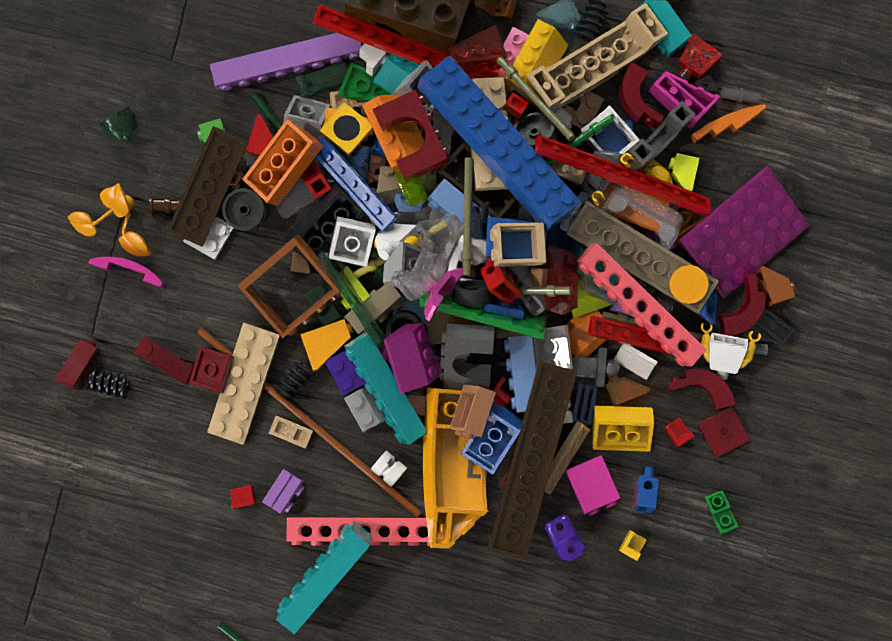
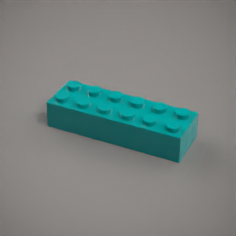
[276,521,372,634]

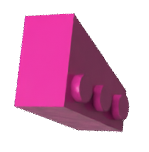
[649,71,720,129]

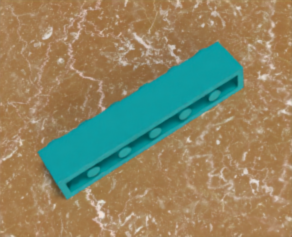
[344,334,427,445]

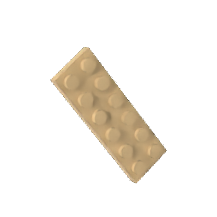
[471,77,508,191]
[207,323,280,445]

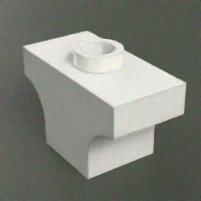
[359,43,391,76]

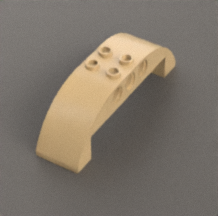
[527,3,668,110]

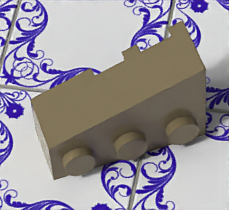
[377,166,439,205]
[345,283,406,335]

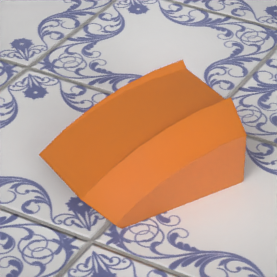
[566,310,606,359]

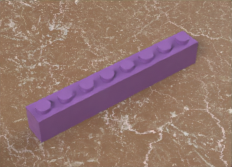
[210,33,362,91]

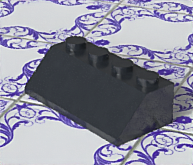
[285,182,366,263]

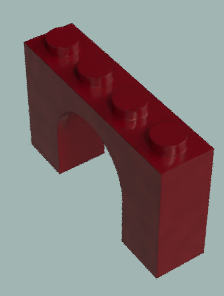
[373,90,450,183]

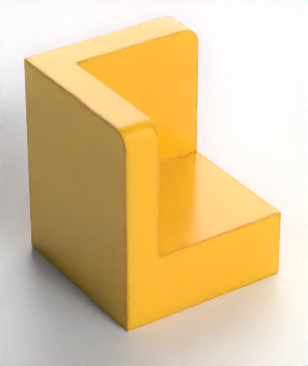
[619,530,646,561]

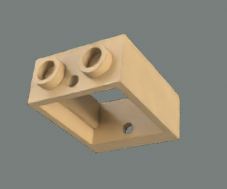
[490,223,546,266]

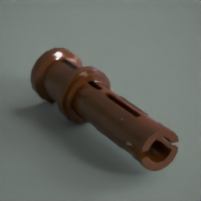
[149,196,180,214]

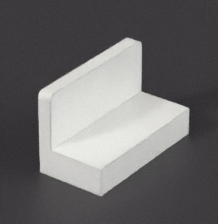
[613,344,658,380]

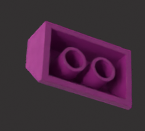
[384,323,439,393]

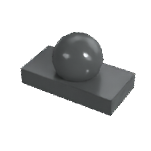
[595,348,620,388]

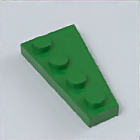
[337,63,390,102]

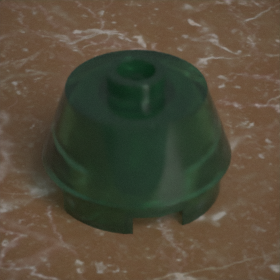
[99,106,138,142]

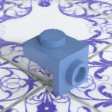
[394,186,426,213]

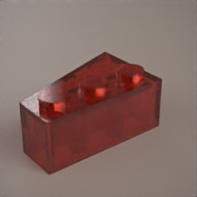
[443,25,508,74]
[539,243,578,315]

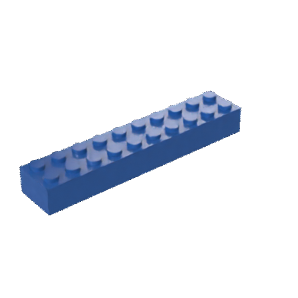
[417,56,581,232]

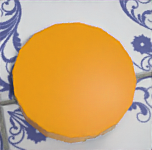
[669,265,709,304]

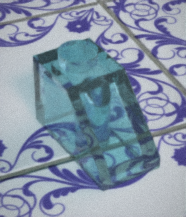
[535,0,580,29]

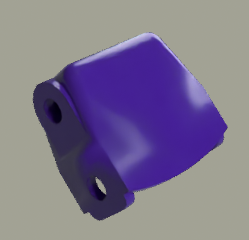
[544,514,586,561]

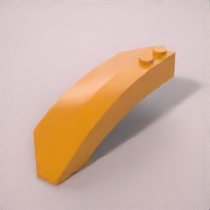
[423,388,488,548]

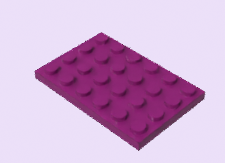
[679,166,810,299]

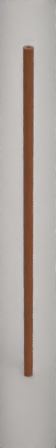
[197,327,422,517]

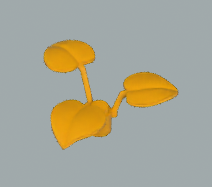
[68,184,151,257]

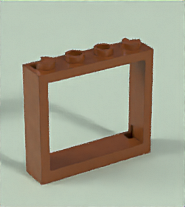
[237,234,343,338]

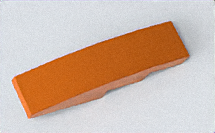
[690,104,766,144]

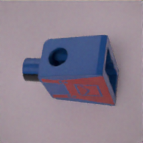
[632,467,659,514]

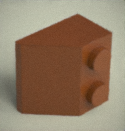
[755,266,796,308]

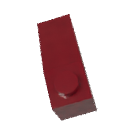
[134,336,194,385]

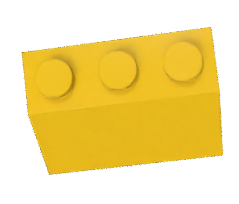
[592,406,654,452]

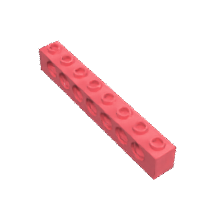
[576,243,707,367]
[287,517,430,546]

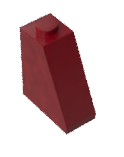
[55,339,101,391]

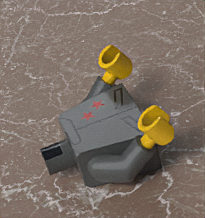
[580,150,634,206]

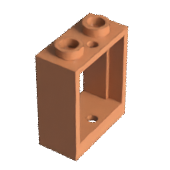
[449,385,496,439]

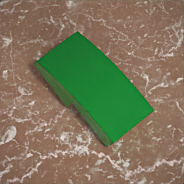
[705,490,739,536]

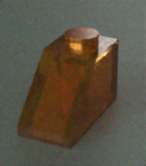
[604,376,650,406]

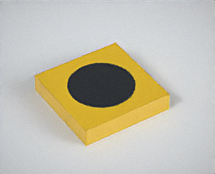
[320,102,373,156]

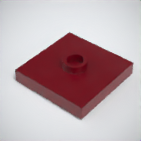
[189,346,234,394]
[697,406,750,458]

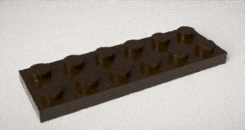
[167,126,248,247]

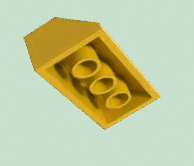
[504,19,568,97]

